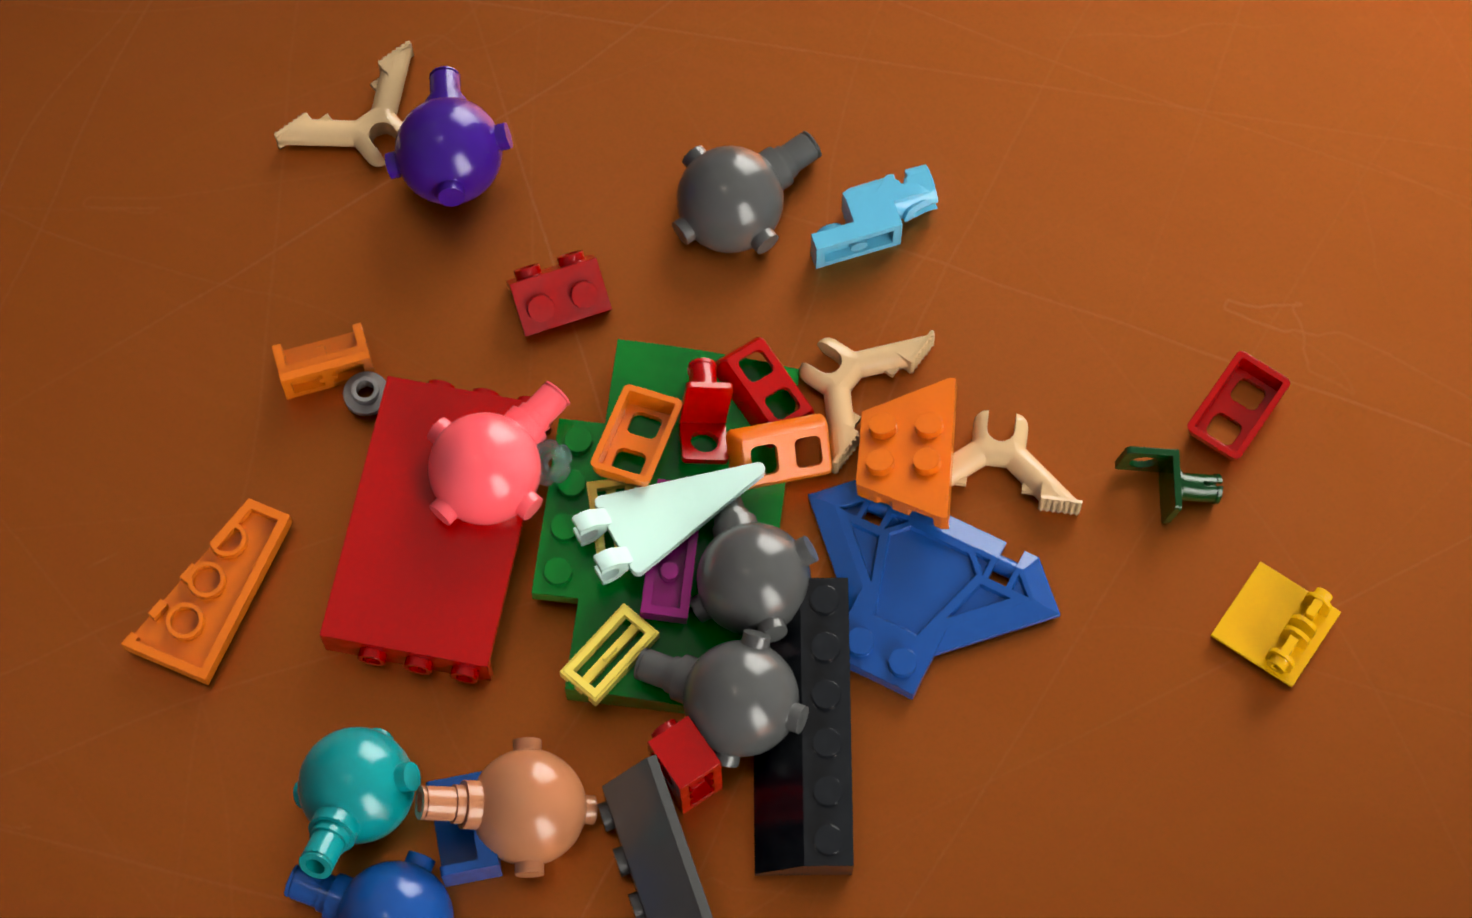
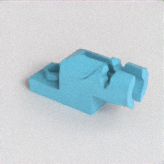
[810,164,938,269]

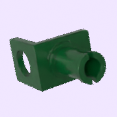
[1115,446,1223,523]

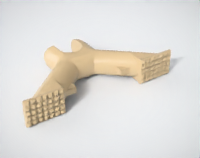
[274,40,414,167]
[799,330,935,474]
[951,410,1083,516]

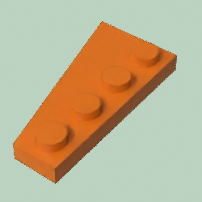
[121,498,293,685]

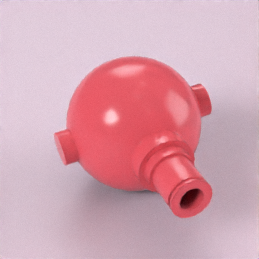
[427,381,570,526]

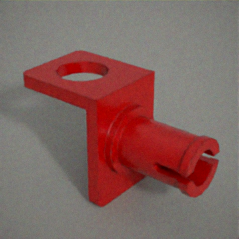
[678,357,733,464]

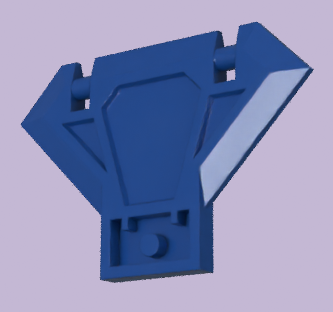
[808,480,1060,700]

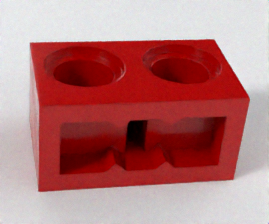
[647,716,723,814]

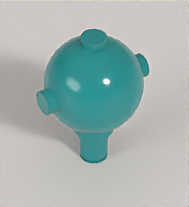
[293,727,421,879]

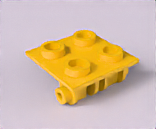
[1211,561,1341,688]

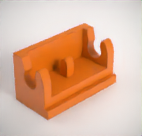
[272,322,375,400]

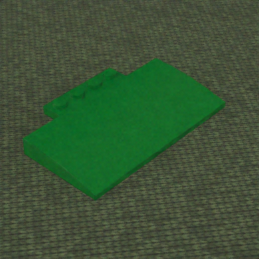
[531,339,799,714]

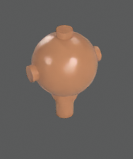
[415,737,598,878]

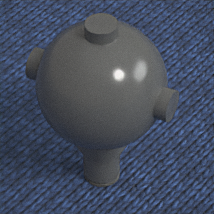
[672,131,822,254]
[690,496,819,643]
[634,629,809,768]

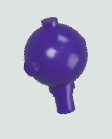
[385,66,513,207]

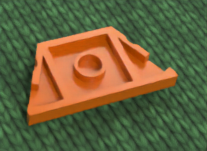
[856,378,957,529]

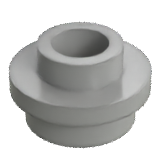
[343,371,386,416]

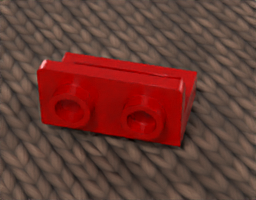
[506,250,612,336]

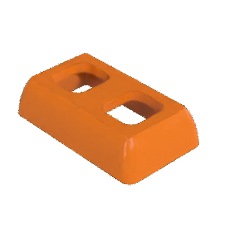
[590,384,682,488]
[726,413,832,490]

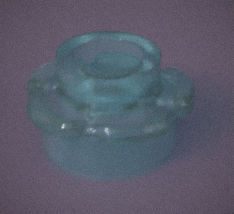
[537,440,572,486]

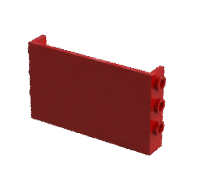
[320,376,553,684]

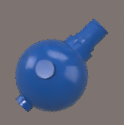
[284,851,454,918]

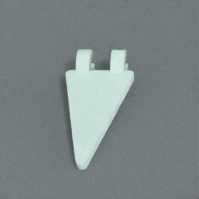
[572,462,765,585]

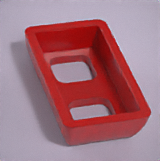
[715,337,815,448]
[1187,351,1290,461]

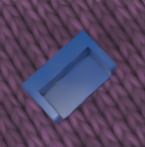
[426,771,503,887]

